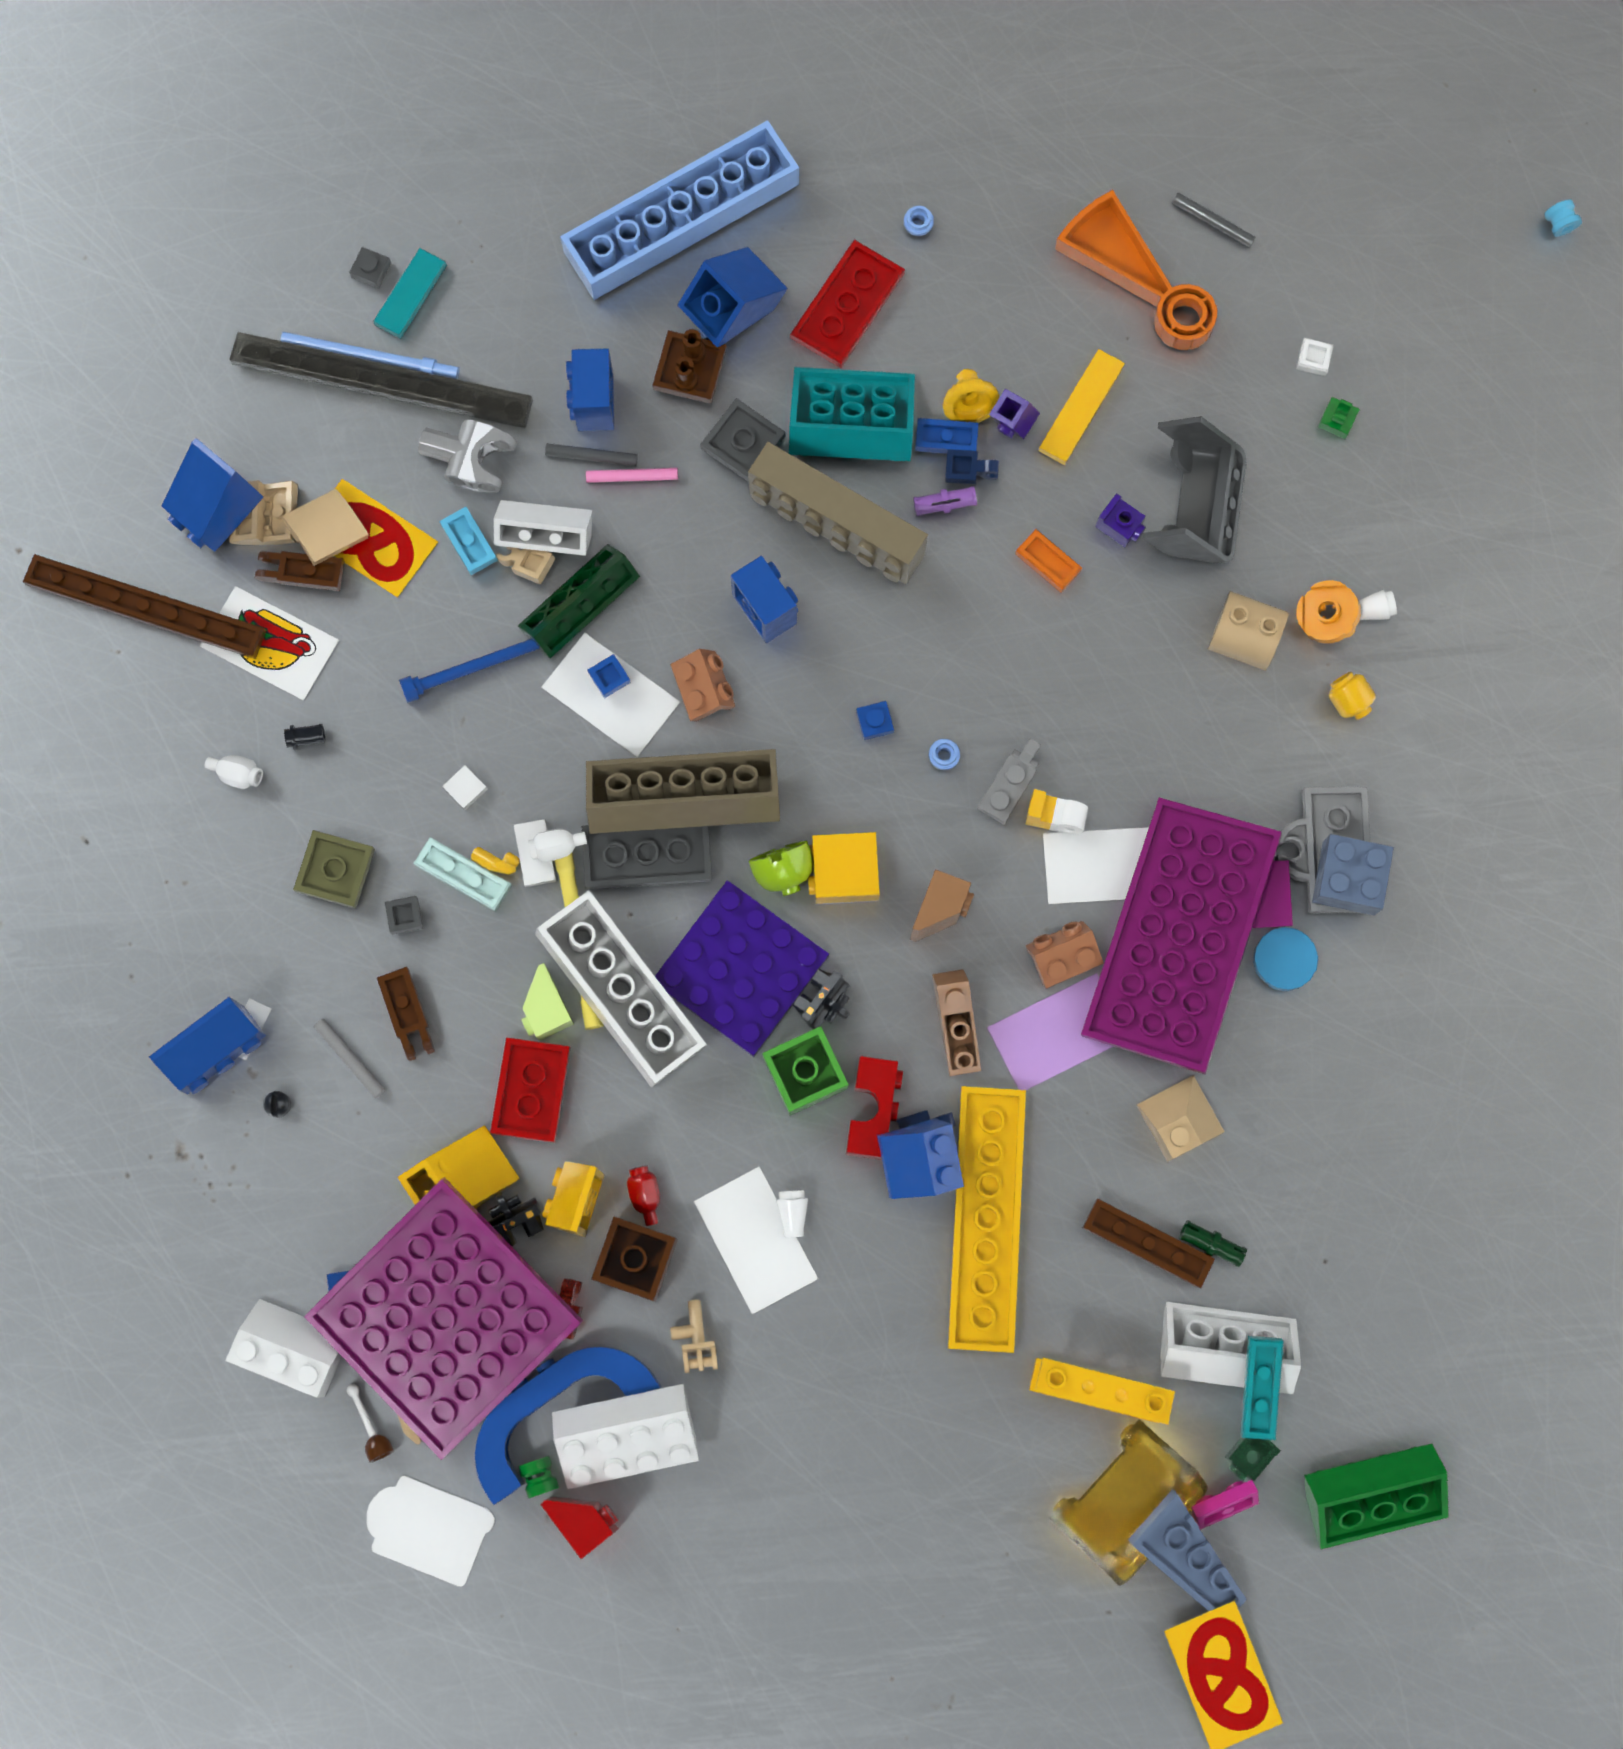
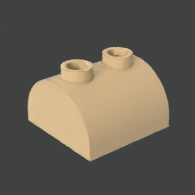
[1208,591,1289,671]

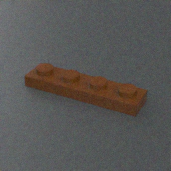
[1082,1198,1215,1289]

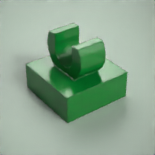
[1318,397,1360,439]

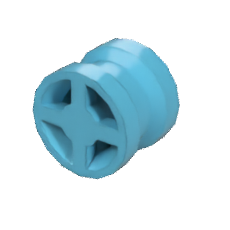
[1544,199,1582,237]

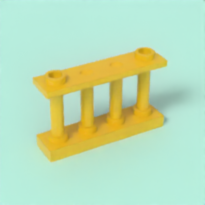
[1028,1358,1175,1425]

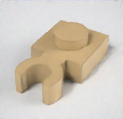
[496,547,555,585]

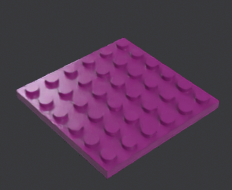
[304,1177,583,1460]

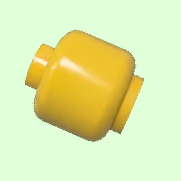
[1328,672,1376,720]

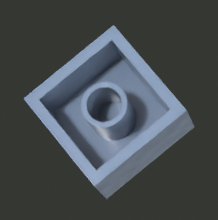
[1312,834,1394,916]

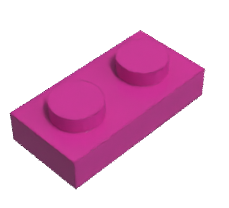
[1191,1480,1259,1530]

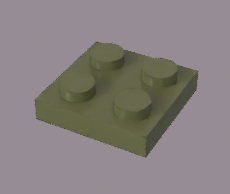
[293,830,375,909]

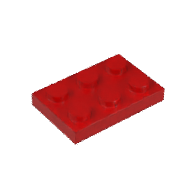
[490,1037,571,1143]

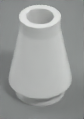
[1359,589,1397,620]
[776,1190,808,1237]

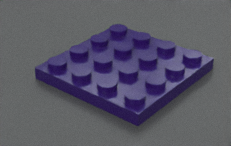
[655,880,829,1057]

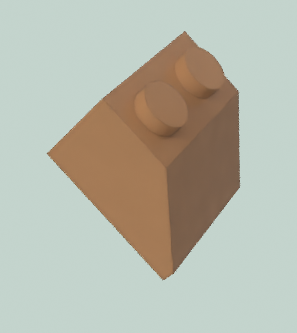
[910,869,974,942]

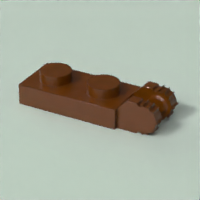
[254,551,345,591]
[377,967,435,1061]

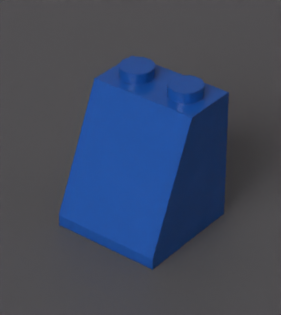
[677,247,788,347]
[161,438,263,552]

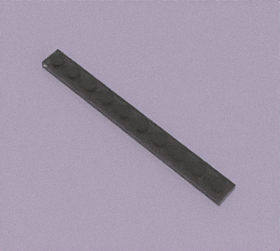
[230,332,533,428]

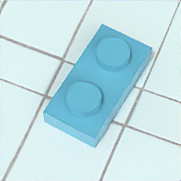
[439,507,498,576]

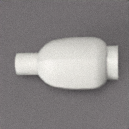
[205,755,263,789]
[528,829,587,862]

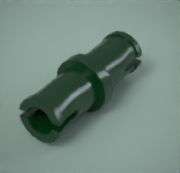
[1179,1220,1247,1268]

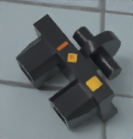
[793,969,850,1030]
[489,1192,544,1247]

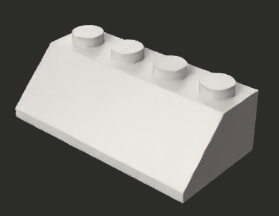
[1160,1302,1301,1394]

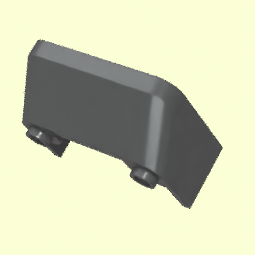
[1142,416,1246,563]

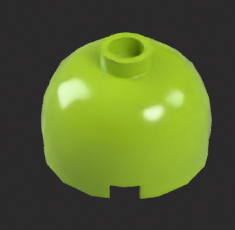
[749,840,814,896]

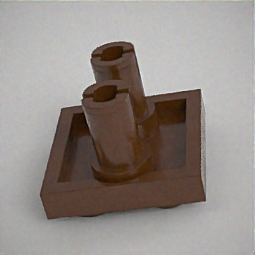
[652,329,727,404]

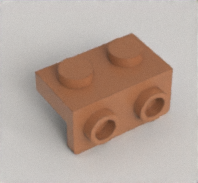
[670,649,735,722]
[1026,921,1104,989]

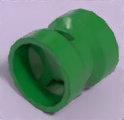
[518,1455,559,1499]

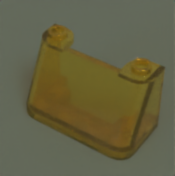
[1049,1419,1208,1586]

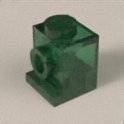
[1224,1437,1281,1481]

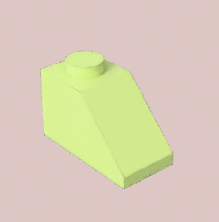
[521,963,574,1041]

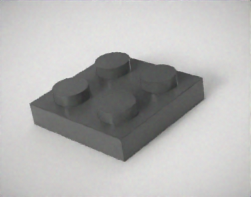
[700,398,786,482]

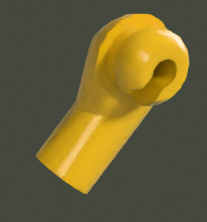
[471,847,520,875]

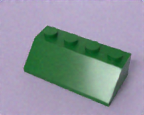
[1304,1443,1449,1549]

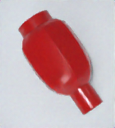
[627,1165,660,1226]

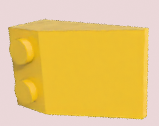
[542,1161,605,1237]

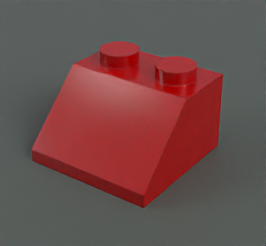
[540,1496,619,1559]

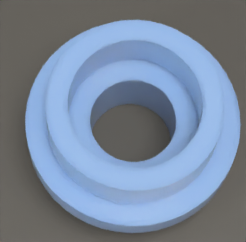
[904,206,934,236]
[929,739,960,770]

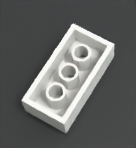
[552,1384,699,1489]

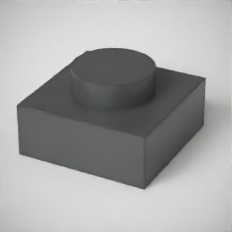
[349,247,391,289]
[385,896,423,935]

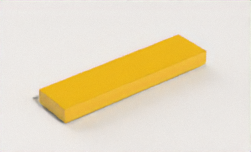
[1038,349,1125,466]

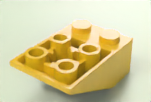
[397,1125,520,1209]

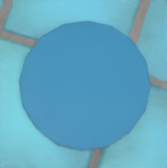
[1253,927,1318,991]

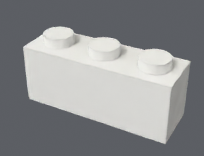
[494,500,592,556]

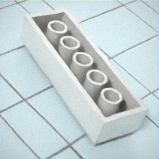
[535,890,707,1088]

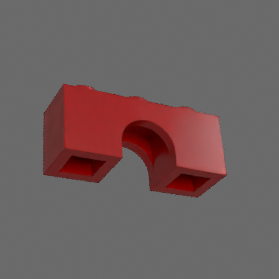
[846,1056,903,1160]

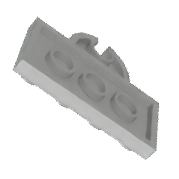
[1275,787,1370,913]

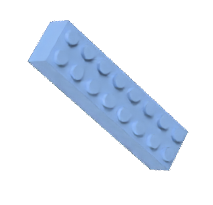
[560,120,799,300]

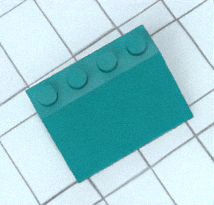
[789,367,915,461]

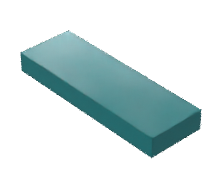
[373,248,447,339]
[1240,1336,1284,1440]

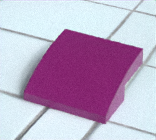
[1252,860,1293,928]

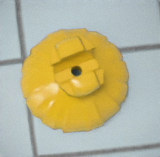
[942,369,1000,423]

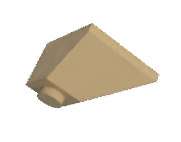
[1137,1075,1224,1162]

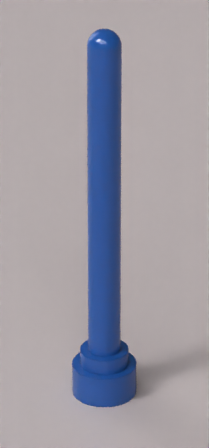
[399,639,540,703]

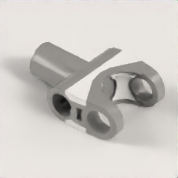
[418,419,517,493]

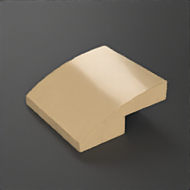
[229,480,298,545]
[282,489,369,566]

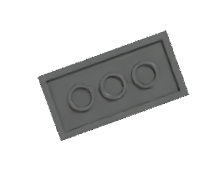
[581,825,712,890]

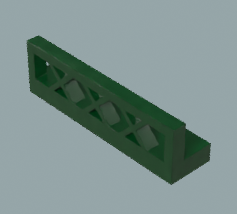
[518,544,640,658]

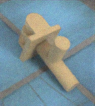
[670,1300,718,1373]

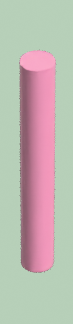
[586,468,678,483]

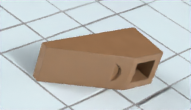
[932,969,981,1076]

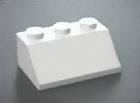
[225,1299,342,1398]

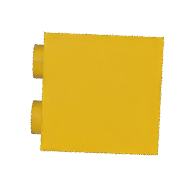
[808,832,880,904]

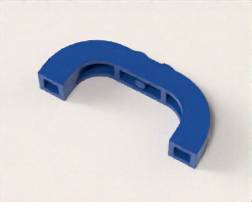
[475,1347,662,1505]

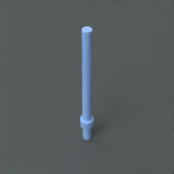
[281,332,460,379]

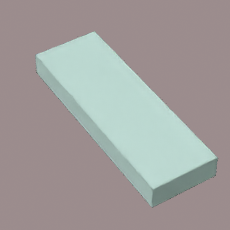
[413,837,512,912]

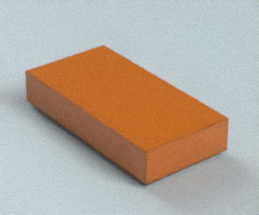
[1015,529,1082,593]

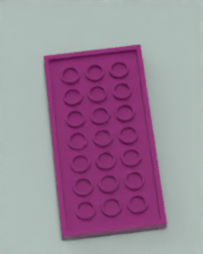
[1081,797,1282,1075]

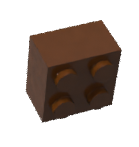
[591,1216,678,1302]

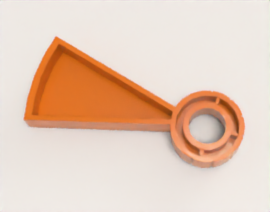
[1055,190,1218,350]

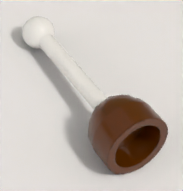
[346,1384,394,1463]

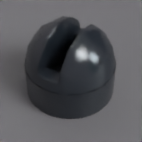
[263,1091,291,1118]

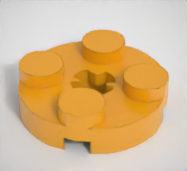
[1296,580,1361,643]

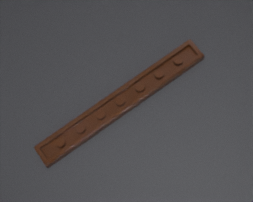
[23,554,266,659]

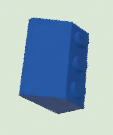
[149,997,266,1095]

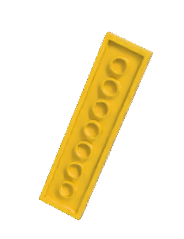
[948,1086,1026,1353]

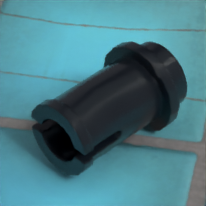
[284,724,325,750]

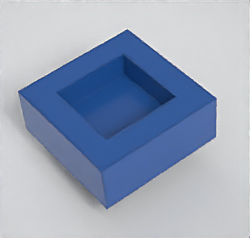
[587,654,631,699]
[856,701,894,741]

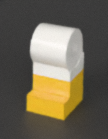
[1025,789,1088,834]

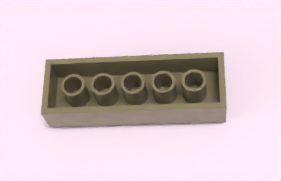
[748,441,928,584]
[586,749,780,834]

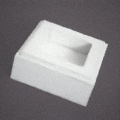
[1296,338,1334,376]
[442,765,488,810]

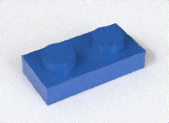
[915,418,979,454]

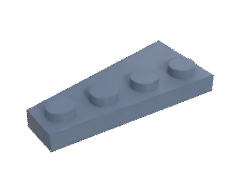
[1128,1489,1247,1611]

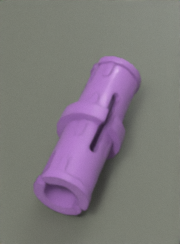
[913,486,977,517]

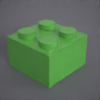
[762,1026,849,1116]

